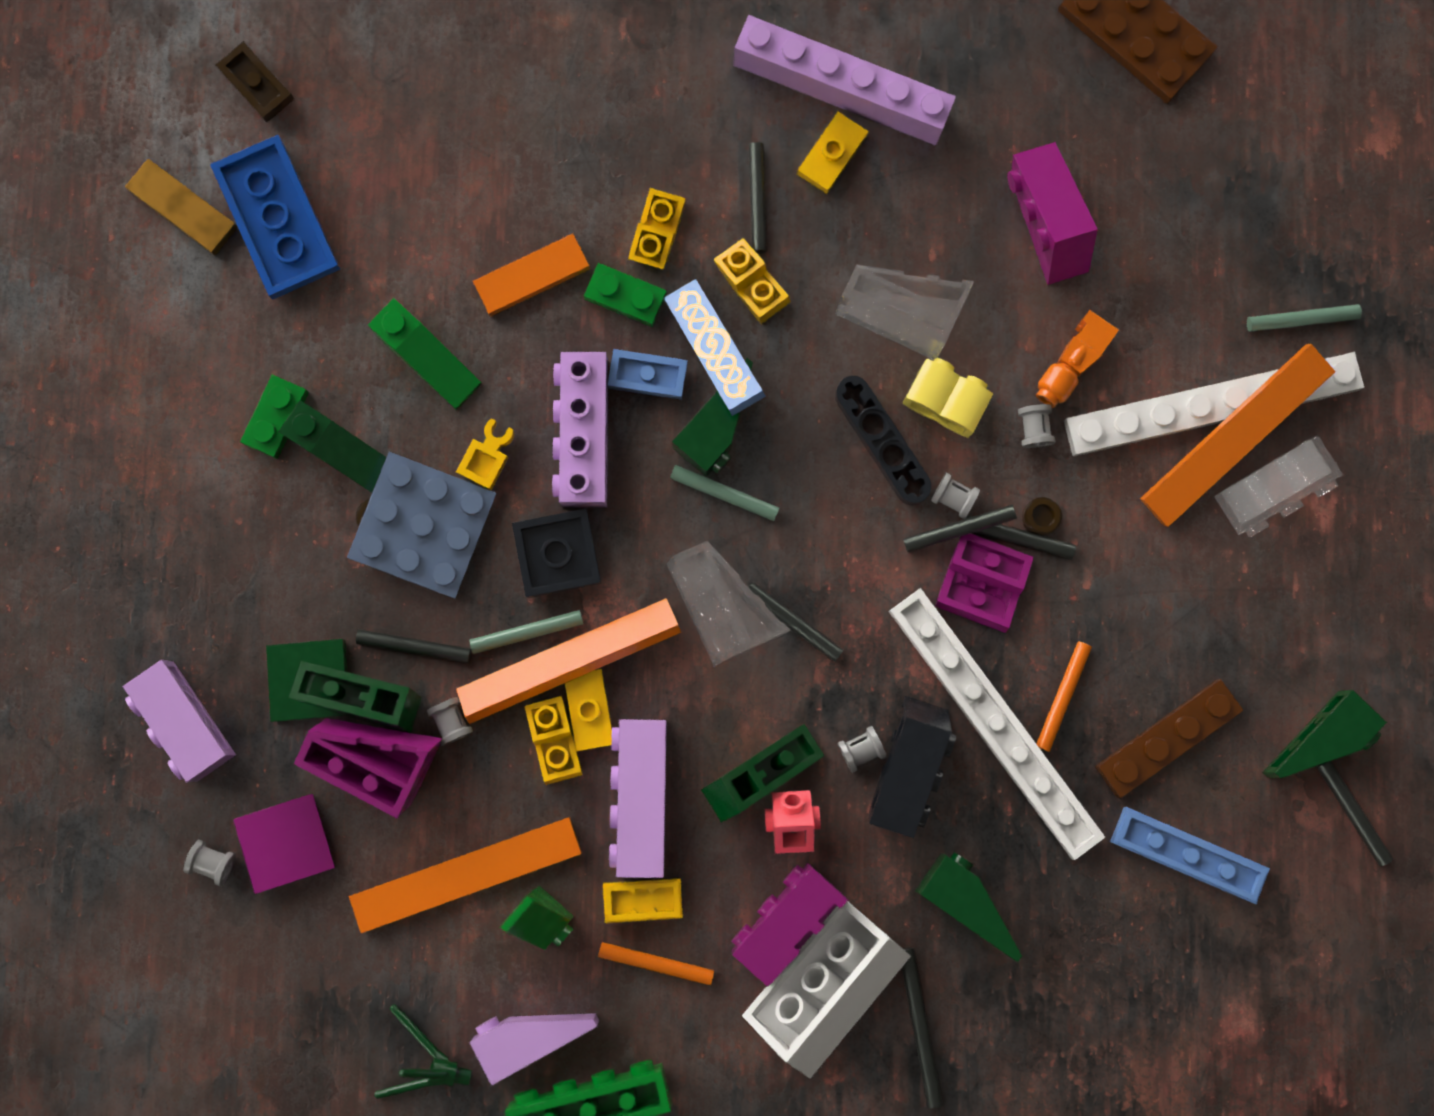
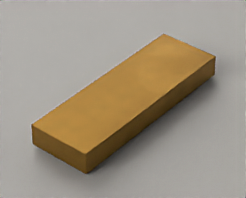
[125,159,238,256]

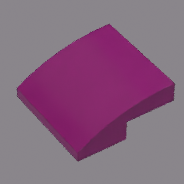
[934,533,1034,633]
[233,794,335,894]

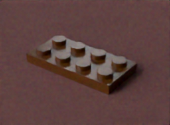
[1058,0,1218,104]

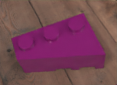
[1007,142,1098,285]
[294,718,443,818]
[731,863,849,987]

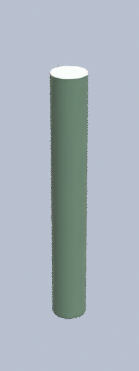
[1247,304,1362,332]
[670,465,779,521]
[469,610,584,654]

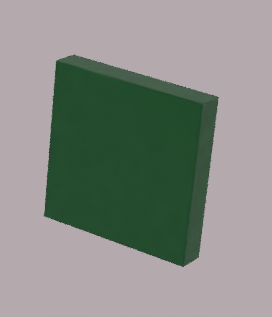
[266,639,347,722]

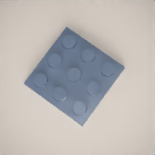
[347,451,496,599]

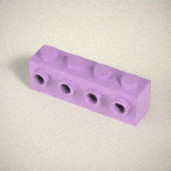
[552,352,608,507]

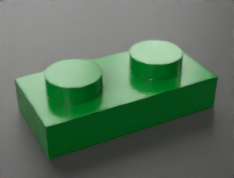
[584,263,667,327]
[240,375,309,459]

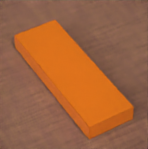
[473,234,590,317]

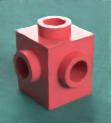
[765,790,821,854]

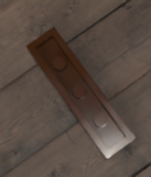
[1095,679,1244,798]

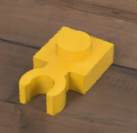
[456,418,515,490]

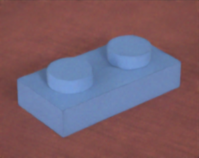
[607,349,688,400]

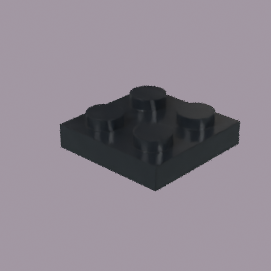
[512,508,602,598]

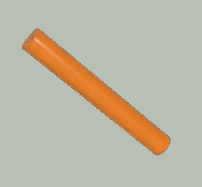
[1036,641,1092,752]
[598,942,714,986]

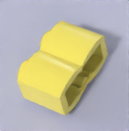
[902,358,993,438]

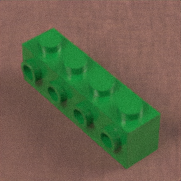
[505,1060,672,1116]

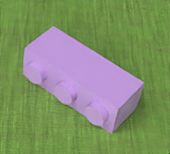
[122,659,236,782]

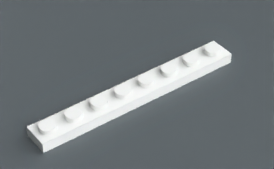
[1064,352,1365,457]
[888,588,1105,860]

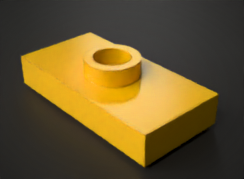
[797,112,869,194]
[565,669,612,751]
[603,878,683,923]

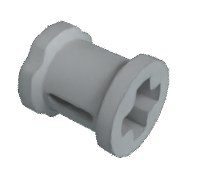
[1018,404,1056,448]
[931,472,980,519]
[427,697,474,746]
[837,726,887,773]
[183,840,236,886]

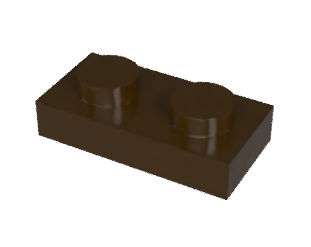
[215,41,295,123]

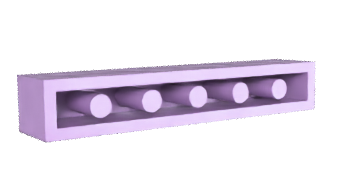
[734,15,956,145]

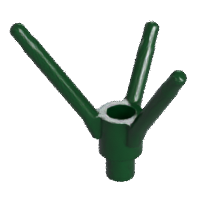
[374,1004,472,1099]

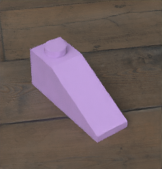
[469,1013,599,1085]

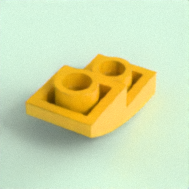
[628,188,687,270]
[714,238,790,324]
[525,696,583,785]

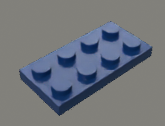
[210,135,341,300]

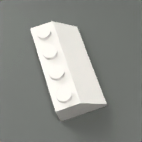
[742,902,911,1078]

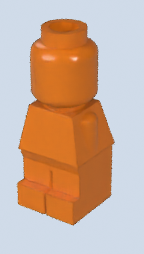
[1036,310,1119,408]

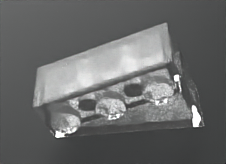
[835,265,974,360]
[1214,435,1343,537]
[667,541,791,667]

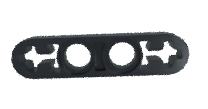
[835,376,931,505]

